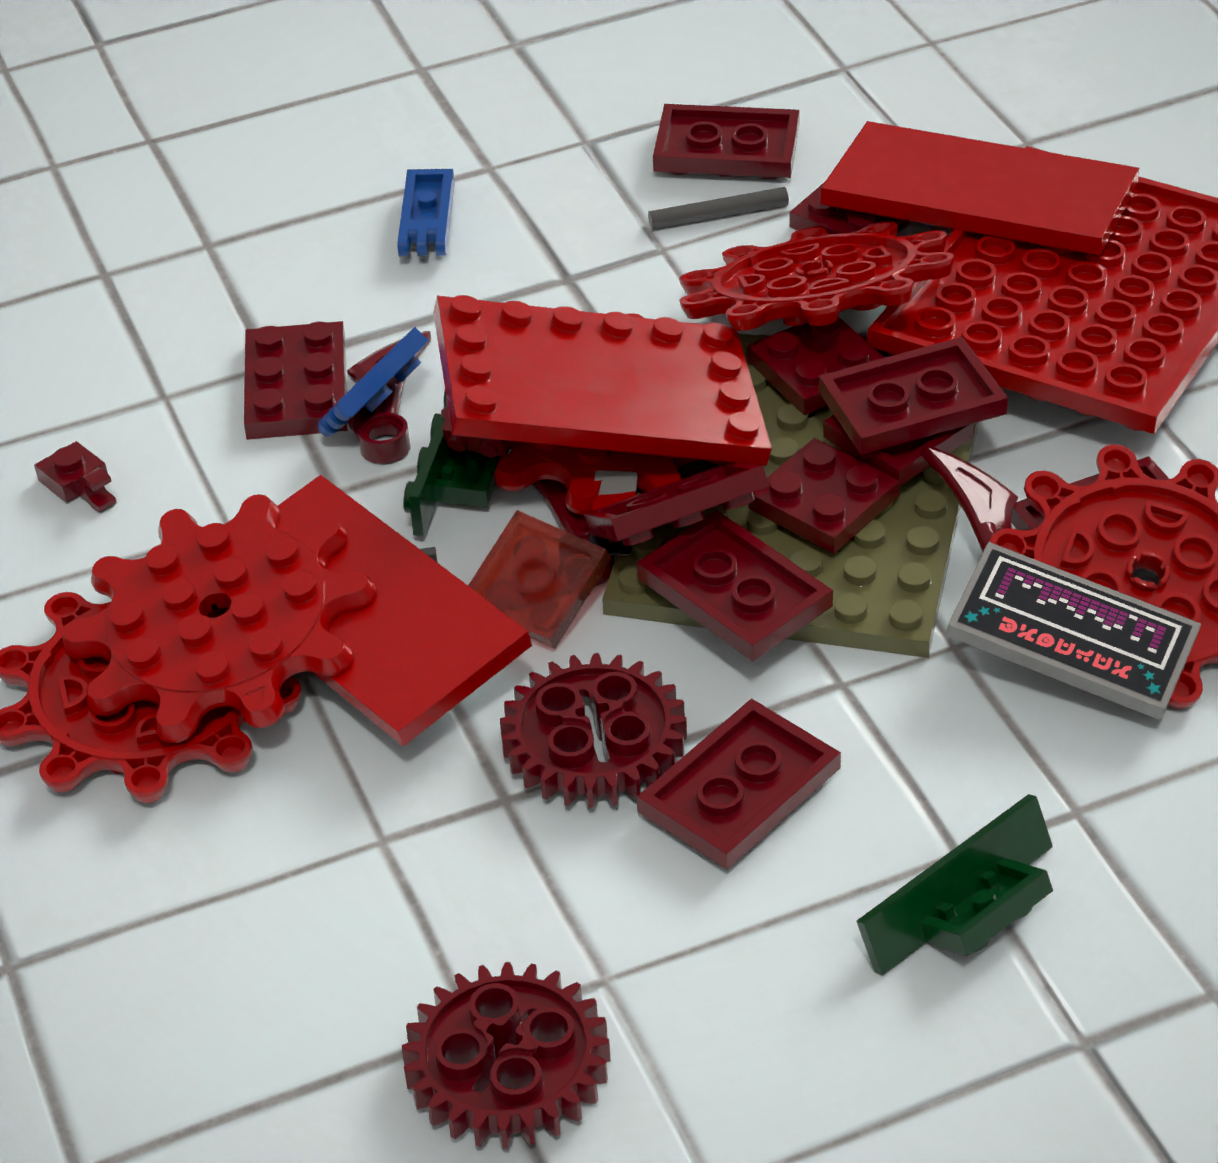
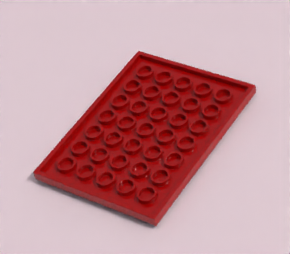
[867,146,1218,434]

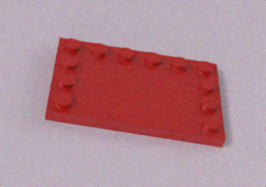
[433,295,772,466]

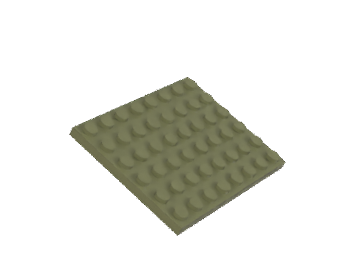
[602,333,979,658]

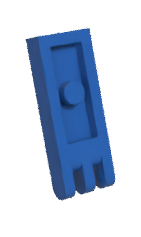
[397,169,455,256]
[318,327,429,437]

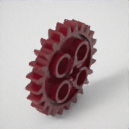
[500,653,687,808]
[402,962,611,1149]

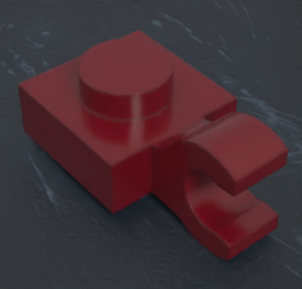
[34,441,117,512]

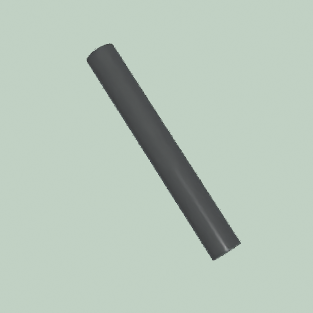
[648,187,789,230]

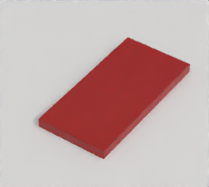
[820,121,1140,255]
[276,474,532,747]

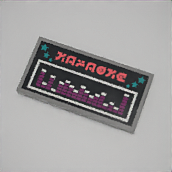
[945,542,1201,721]

